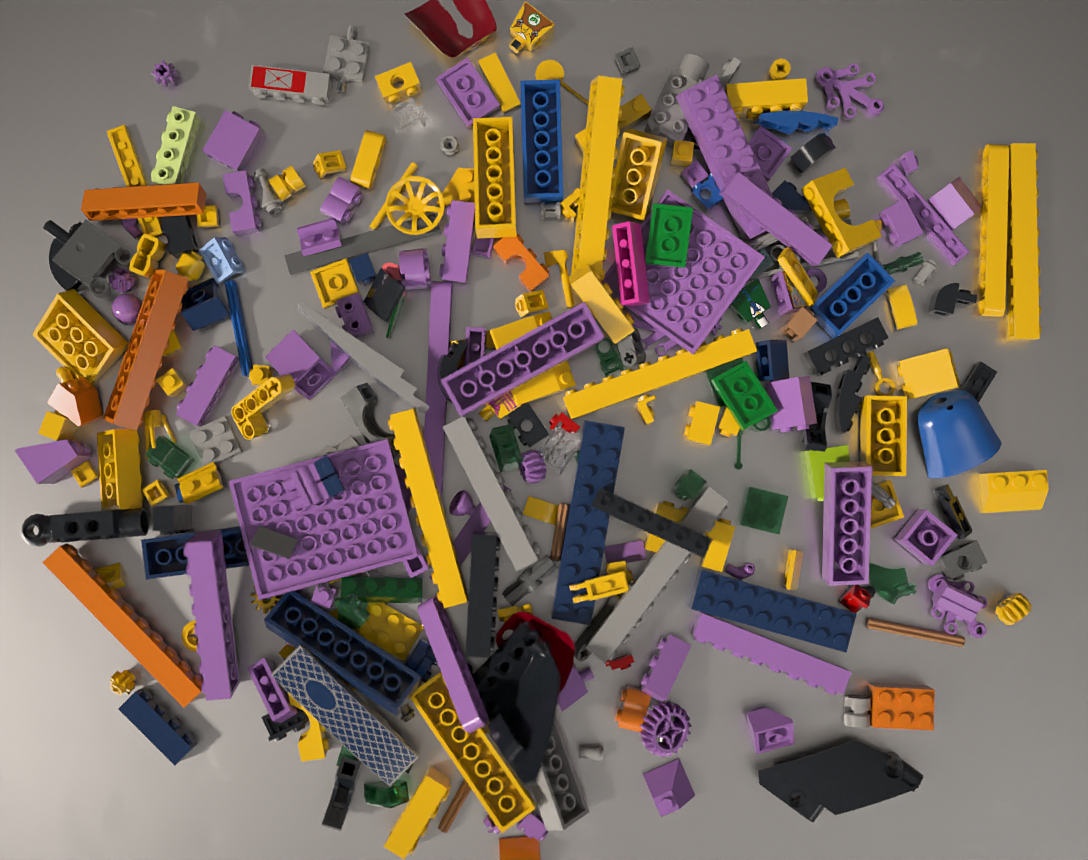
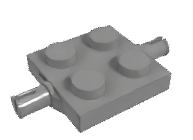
[323,26,369,93]

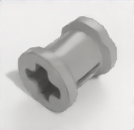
[541,202,560,220]

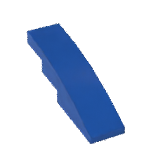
[754,111,839,135]

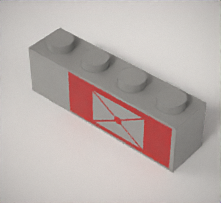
[249,65,333,105]

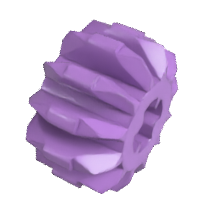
[518,449,547,484]

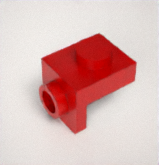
[605,652,635,670]

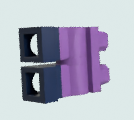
[282,455,346,510]

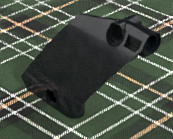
[758,739,923,822]

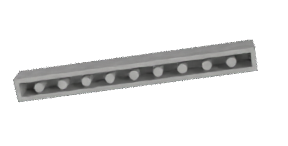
[585,486,729,663]

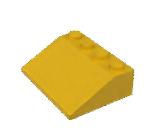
[32,289,129,385]
[490,311,576,406]

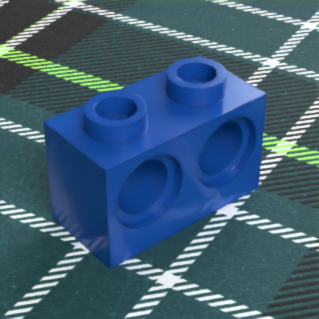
[691,174,724,214]

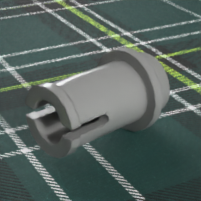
[914,259,938,286]
[579,745,604,762]

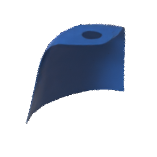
[918,390,1002,479]

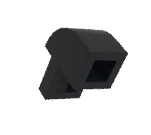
[790,133,836,173]
[928,283,977,317]

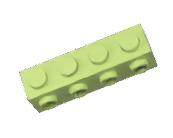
[151,106,201,185]

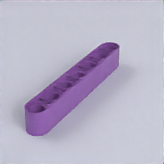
[417,596,488,733]

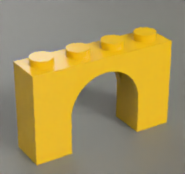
[801,167,882,258]
[644,500,735,573]

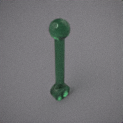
[734,429,743,470]

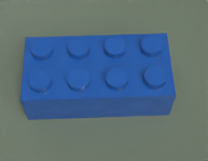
[808,253,895,339]

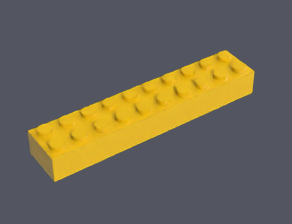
[571,76,625,281]

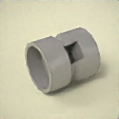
[844,694,871,728]

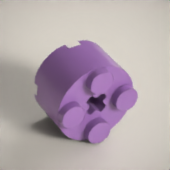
[399,248,432,291]

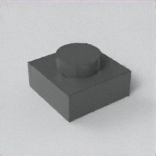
[615,47,641,75]

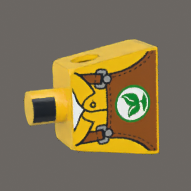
[509,1,555,53]

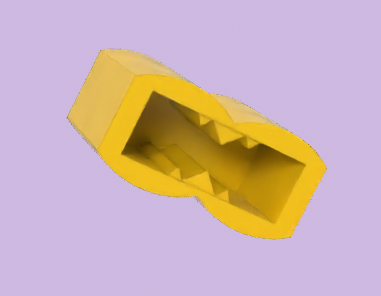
[130,234,166,279]

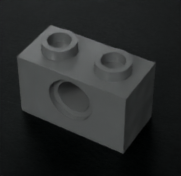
[937,540,988,580]

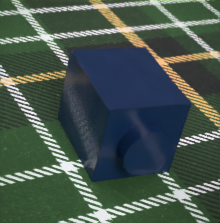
[349,253,377,286]

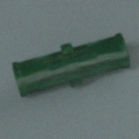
[882,252,924,275]

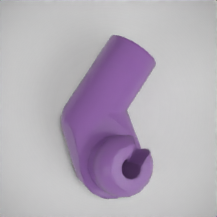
[724,563,755,580]

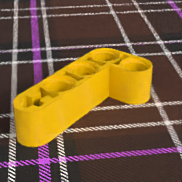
[231,374,295,440]

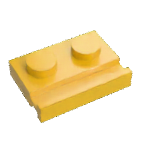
[178,462,223,505]

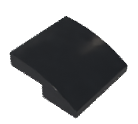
[363,268,406,322]

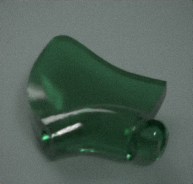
[869,563,917,605]
[334,593,371,629]

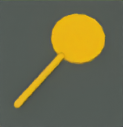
[535,60,589,105]

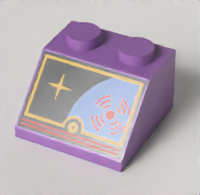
[770,271,807,316]

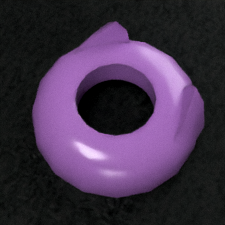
[806,268,827,292]

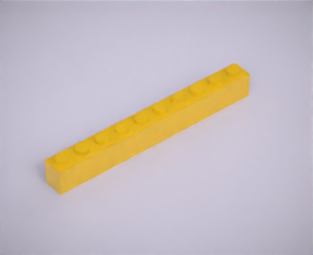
[1006,143,1042,341]
[563,328,757,420]
[388,408,469,608]

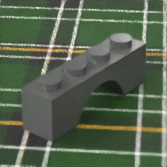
[340,383,401,459]

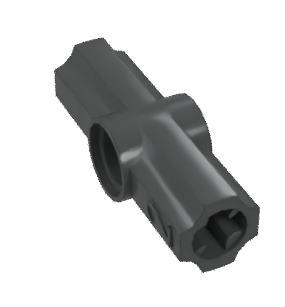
[502,555,558,607]

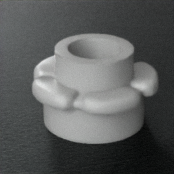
[440,136,459,155]

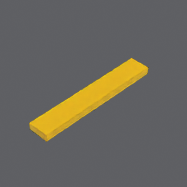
[106,124,163,238]

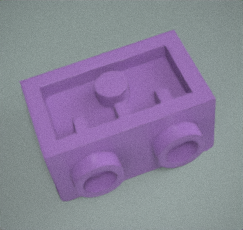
[297,218,342,256]

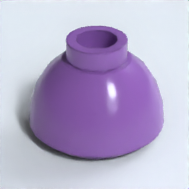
[449,490,476,516]

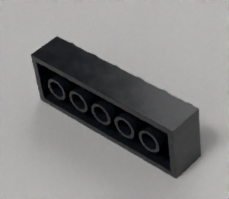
[465,531,501,658]

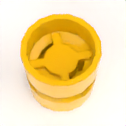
[269,165,306,201]

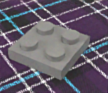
[189,416,243,466]

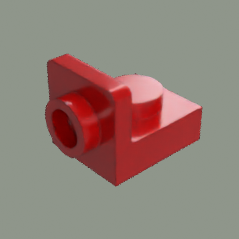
[549,412,580,434]
[839,585,871,613]

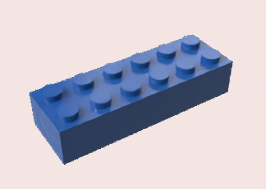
[520,79,563,204]

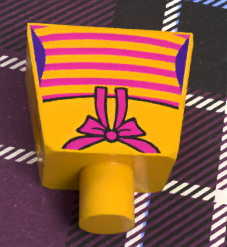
[478,391,522,422]

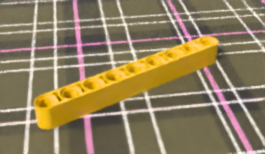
[979,144,1009,317]

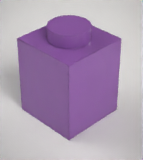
[311,584,340,609]

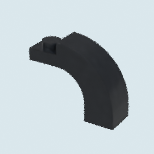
[49,222,84,291]
[437,340,467,405]
[801,382,832,452]
[322,756,362,831]

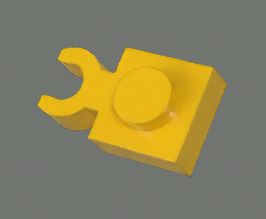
[497,604,533,623]

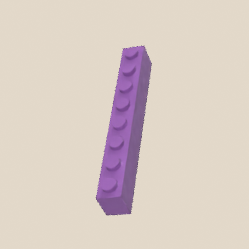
[691,611,852,696]

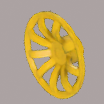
[385,176,444,235]

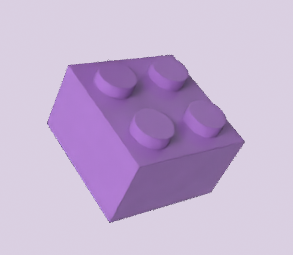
[894,509,957,566]

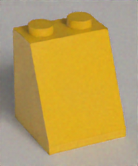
[897,348,961,399]

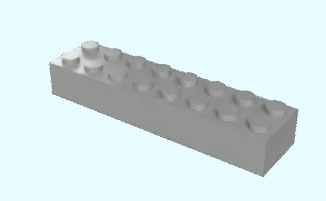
[443,416,542,571]

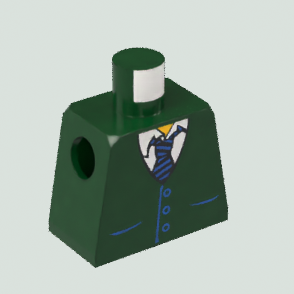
[728,278,771,329]

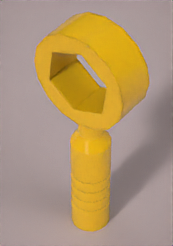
[866,350,896,396]

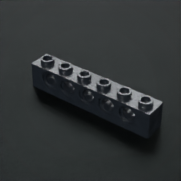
[591,488,713,558]

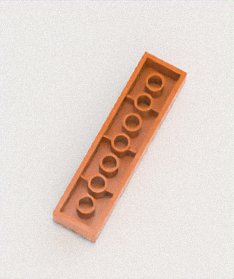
[103,269,189,431]

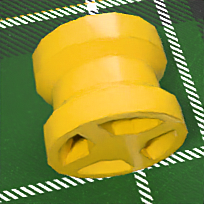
[768,58,791,81]

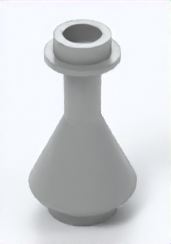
[253,169,284,214]

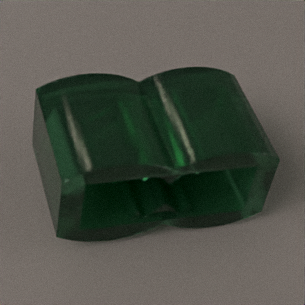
[145,435,195,479]

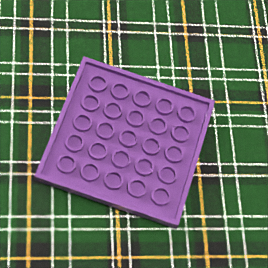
[602,189,765,355]

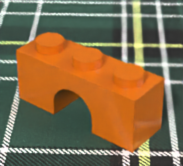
[493,233,550,292]

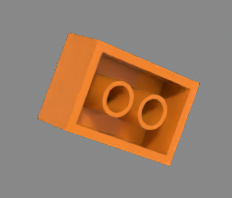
[867,683,935,730]

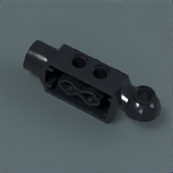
[21,508,149,547]

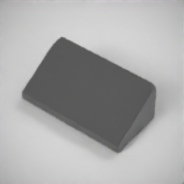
[250,526,298,559]

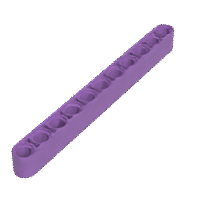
[424,281,452,496]

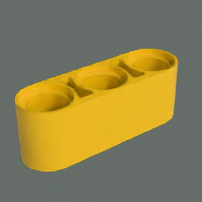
[350,130,386,189]

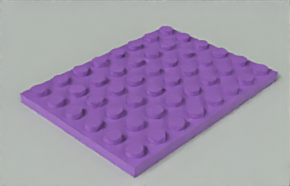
[229,439,419,600]

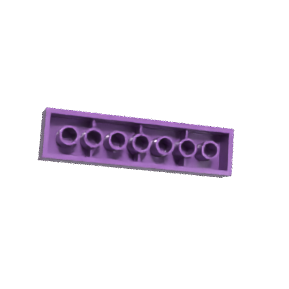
[676,75,773,241]
[441,302,604,418]
[184,530,240,701]

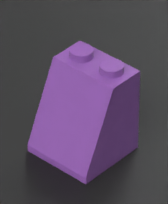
[265,329,338,401]
[15,439,93,484]

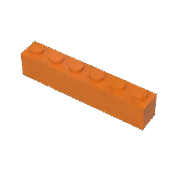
[81,182,207,221]

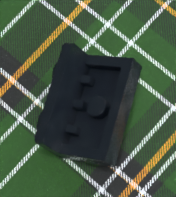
[261,707,309,742]

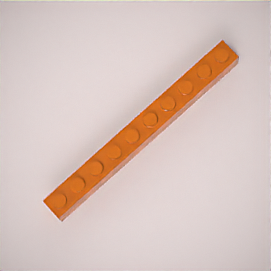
[42,543,204,708]

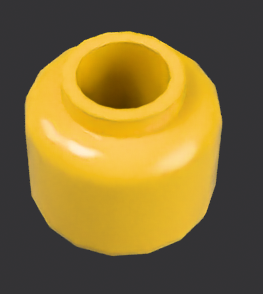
[175,251,205,282]

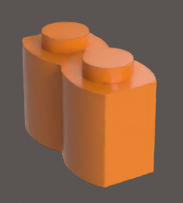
[615,685,651,732]

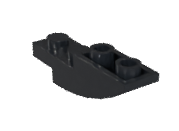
[834,355,871,434]

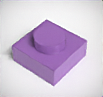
[899,150,919,176]
[681,160,709,188]

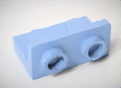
[199,237,245,284]

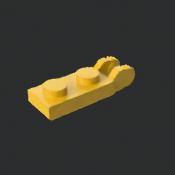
[570,570,629,603]

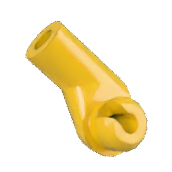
[56,367,74,383]

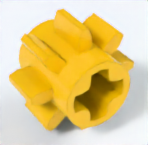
[110,670,136,695]

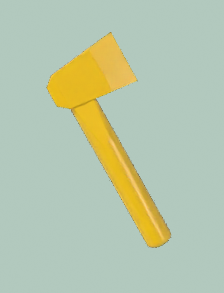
[543,250,574,308]

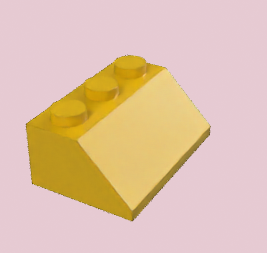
[979,470,1049,513]

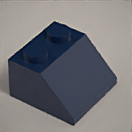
[181,277,229,331]

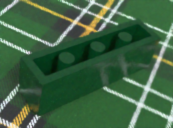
[340,577,423,603]

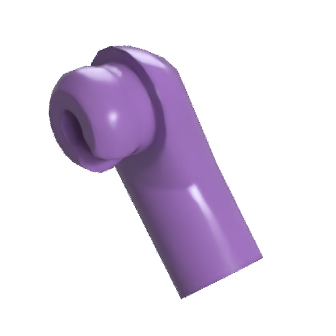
[122,218,142,239]

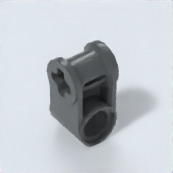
[616,327,646,367]

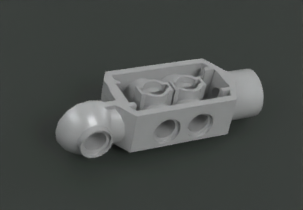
[644,54,710,147]

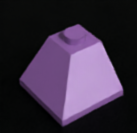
[747,708,795,754]
[643,758,695,817]

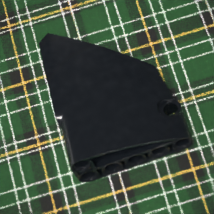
[472,621,561,786]

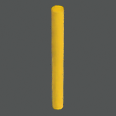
[369,162,418,230]

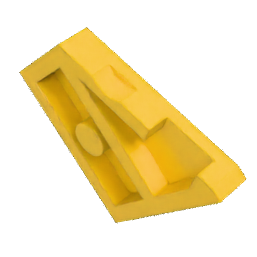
[437,168,475,207]

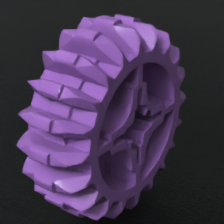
[639,701,692,757]

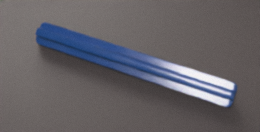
[225,280,253,376]

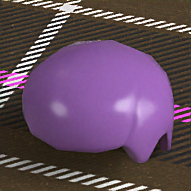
[112,293,142,325]

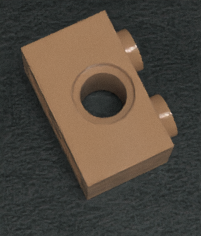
[779,307,818,343]

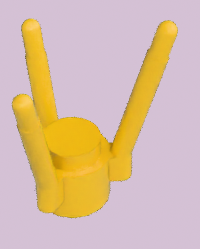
[144,410,176,459]

